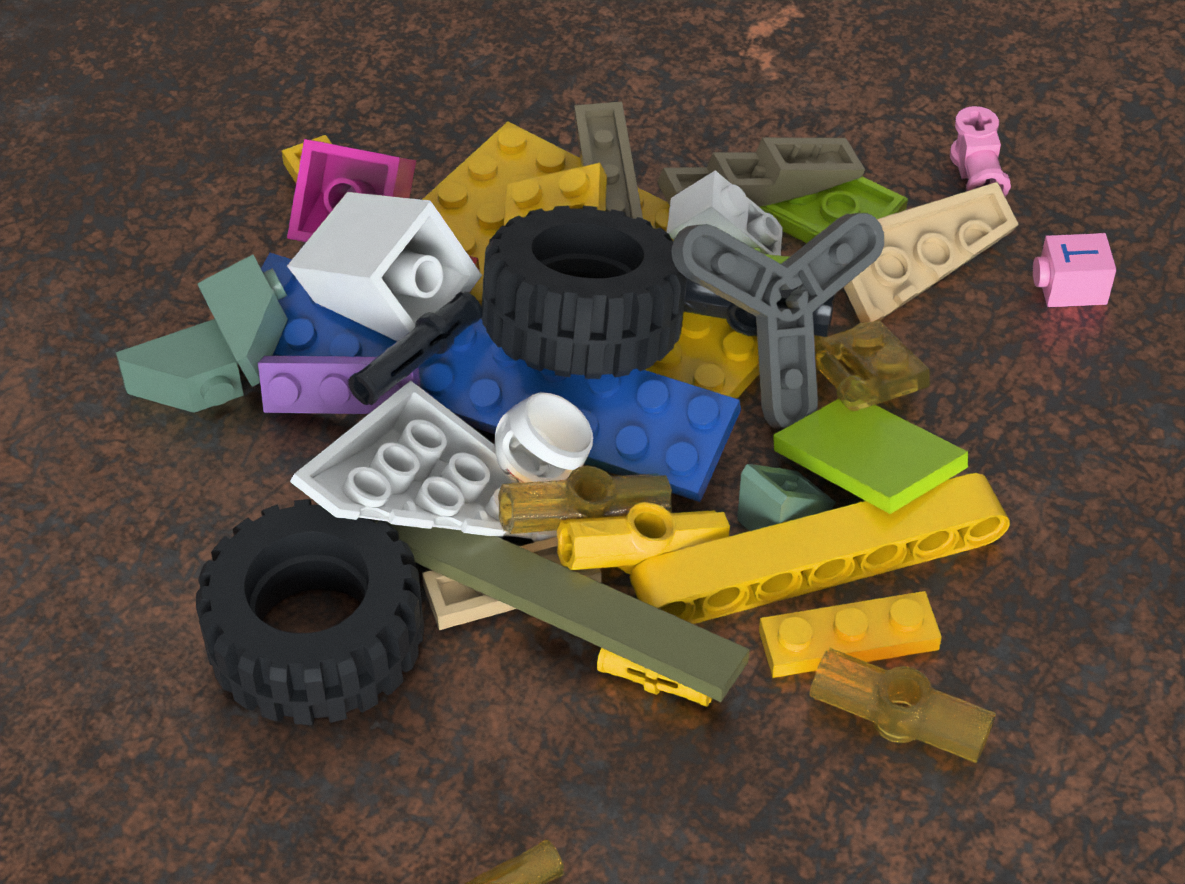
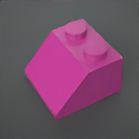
[287,139,416,242]

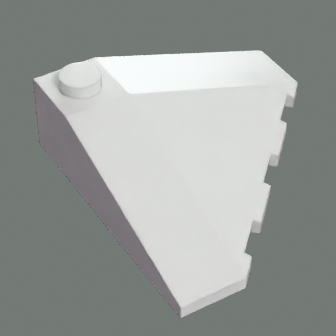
[290,381,582,542]

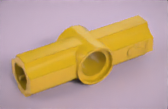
[556,502,730,574]

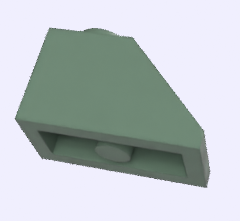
[197,255,288,387]
[115,319,244,413]

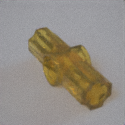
[498,466,672,534]
[810,648,996,763]

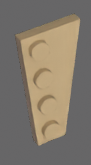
[844,182,1019,331]

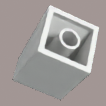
[287,192,482,341]

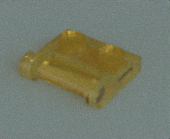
[814,320,930,411]

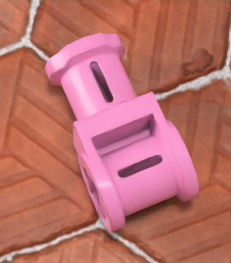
[950,106,1011,196]

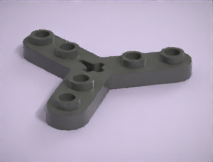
[671,213,884,431]

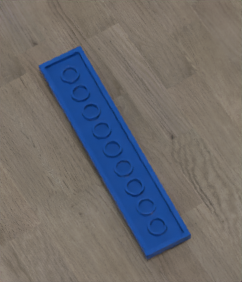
[261,253,741,502]

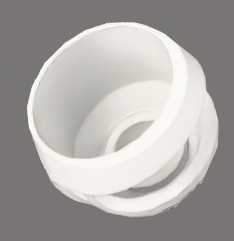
[495,392,593,490]

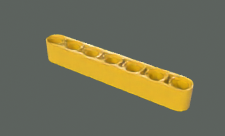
[629,473,1010,624]

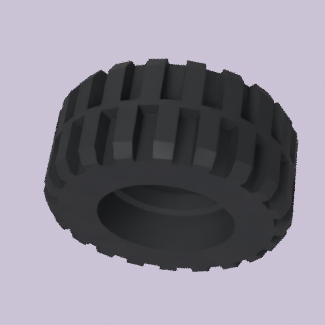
[482,205,688,379]
[196,499,424,725]

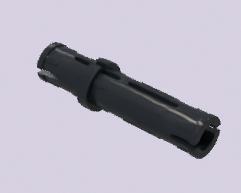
[348,291,482,405]

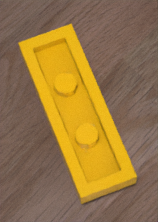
[759,591,942,678]

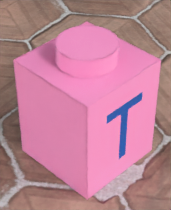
[1033,233,1116,307]

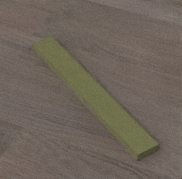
[375,520,750,702]

